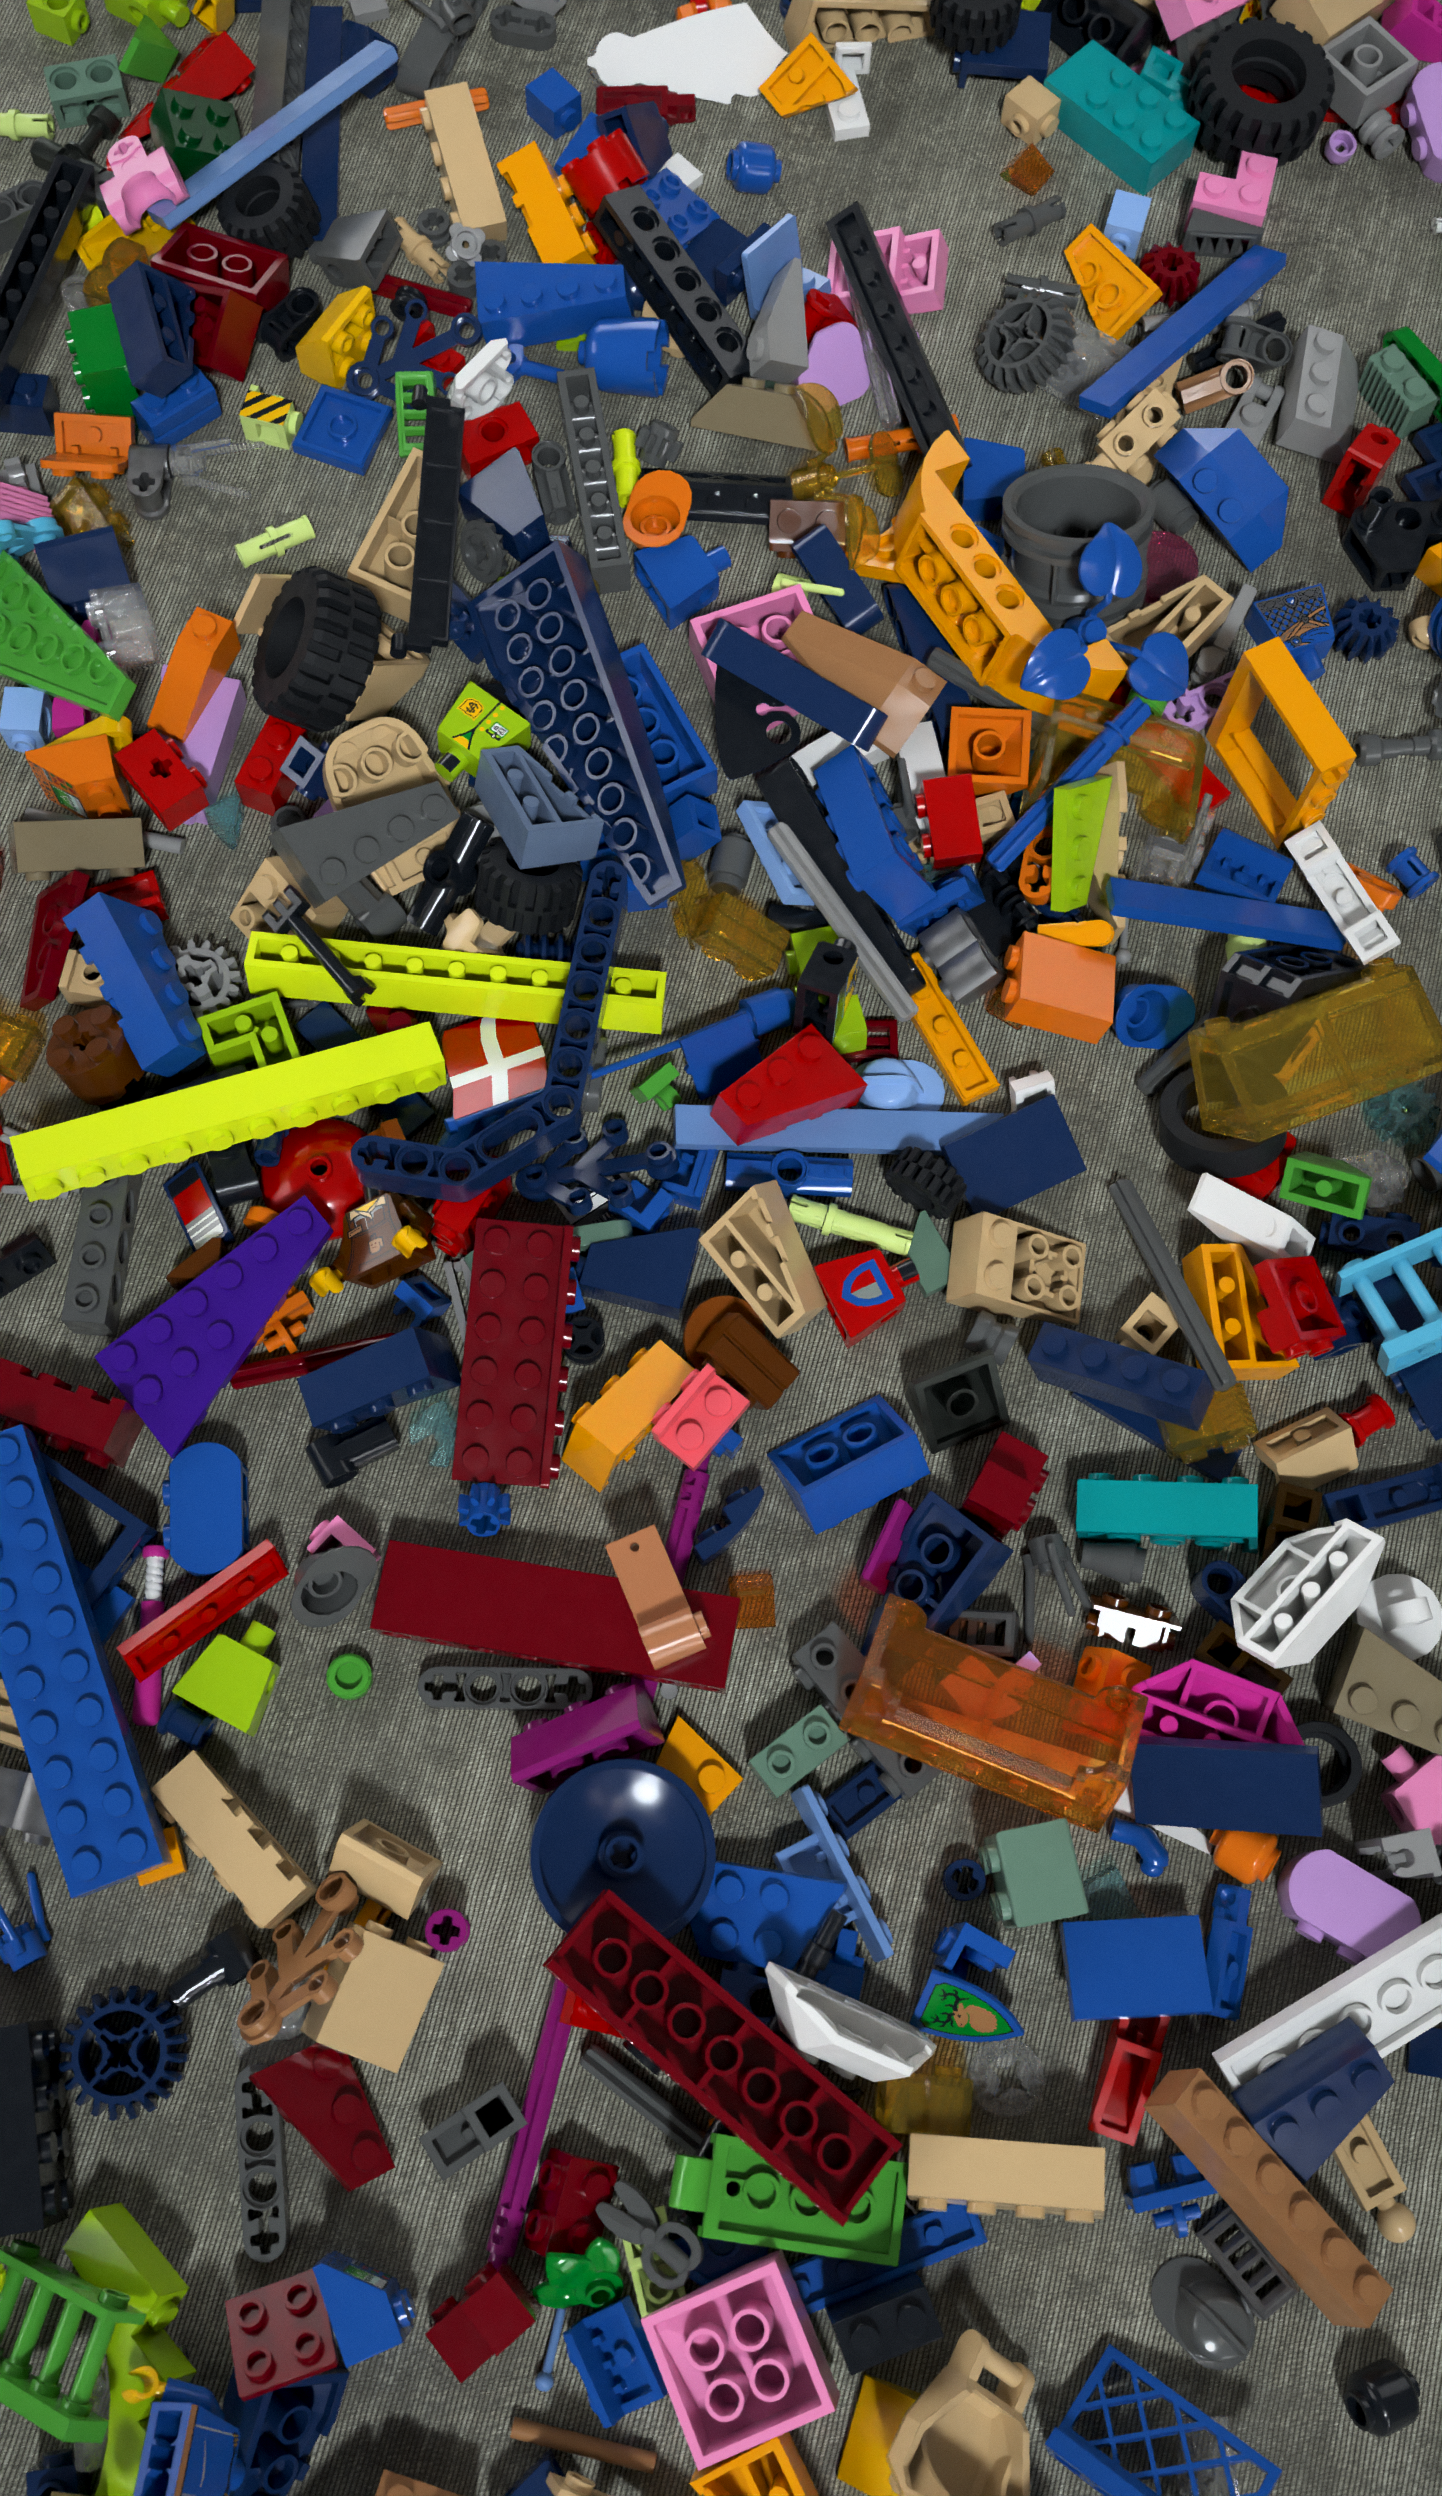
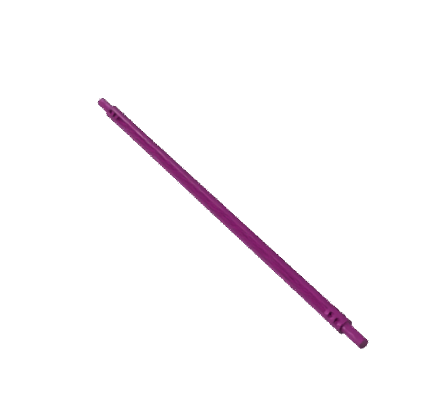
[486,1453,711,2268]

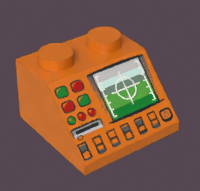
[25,734,133,819]

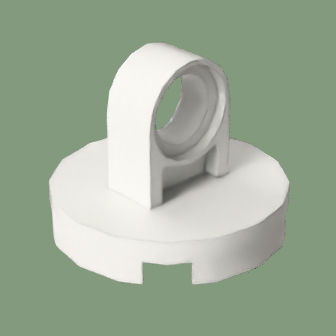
[1351,1574,1442,1661]

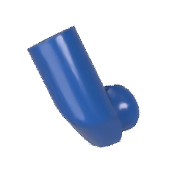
[1109,1817,1169,1877]

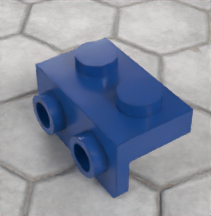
[1194,828,1294,903]
[563,2295,668,2429]

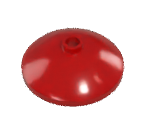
[260,1119,367,1240]

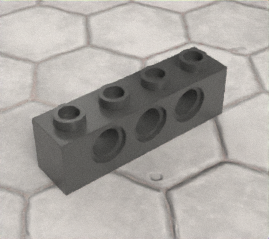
[61,1174,143,1337]

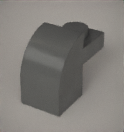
[418,2081,528,2181]

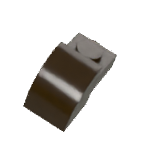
[1256,1481,1323,1570]
[1193,1620,1294,1696]

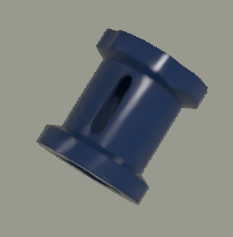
[156,1695,218,1752]

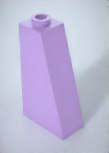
[161,664,247,825]

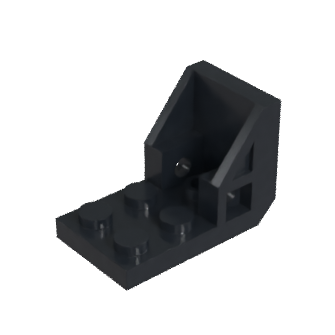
[1202,943,1374,1077]

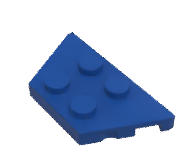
[690,1859,848,1971]

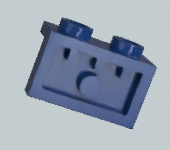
[895,865,986,938]
[931,1922,1016,1972]

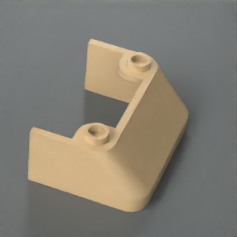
[233,573,430,721]

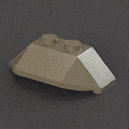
[690,377,838,451]

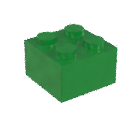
[64,303,140,417]

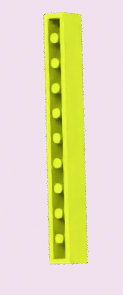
[244,931,667,1035]
[9,1021,447,1202]

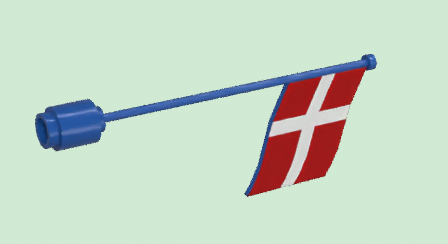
[442,987,796,1135]

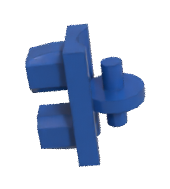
[1123,2151,1218,2239]

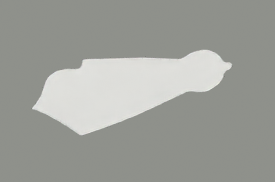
[587,3,788,104]

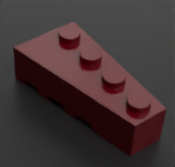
[0,1358,144,1470]

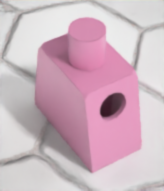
[1380,1744,1442,1845]

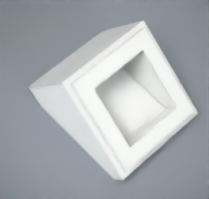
[833,42,872,74]

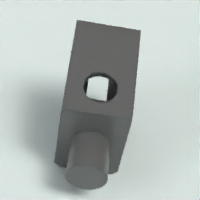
[309,209,403,291]

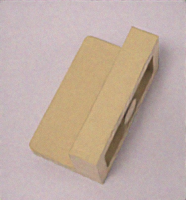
[1253,1407,1359,1490]

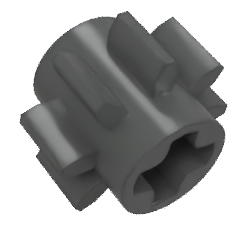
[634,419,684,468]

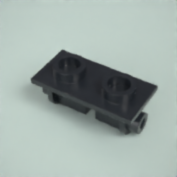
[0,1231,56,1299]

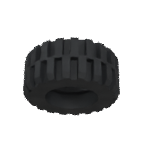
[1186,17,1335,168]
[252,566,381,733]

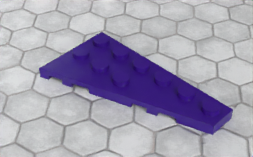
[94,1195,334,1459]

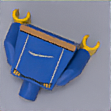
[121,2366,245,2496]

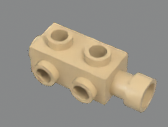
[1084,387,1182,476]

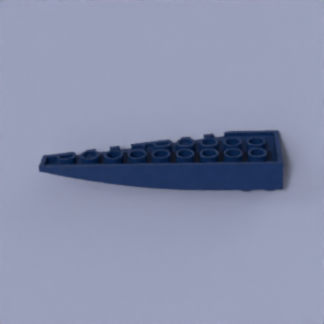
[466,539,687,908]

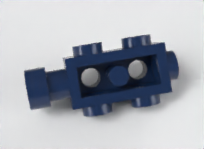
[1319,1209,1442,1269]

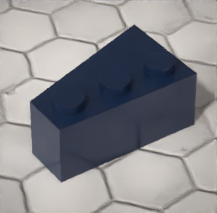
[107,260,196,399]
[1230,2016,1395,2185]

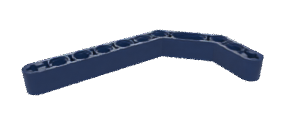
[351,861,628,1202]

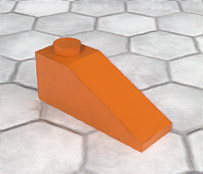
[147,606,241,743]

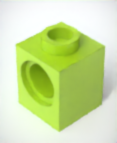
[26,0,90,46]

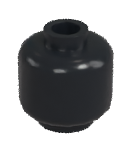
[1344,2358,1420,2438]

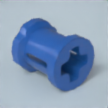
[1385,846,1440,900]

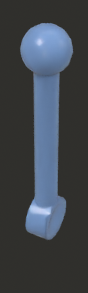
[535,2308,567,2392]

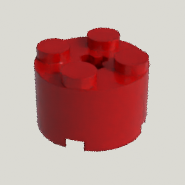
[561,128,650,219]

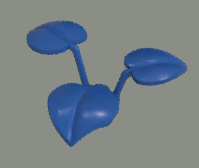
[1019,523,1189,701]

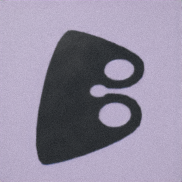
[715,664,801,780]

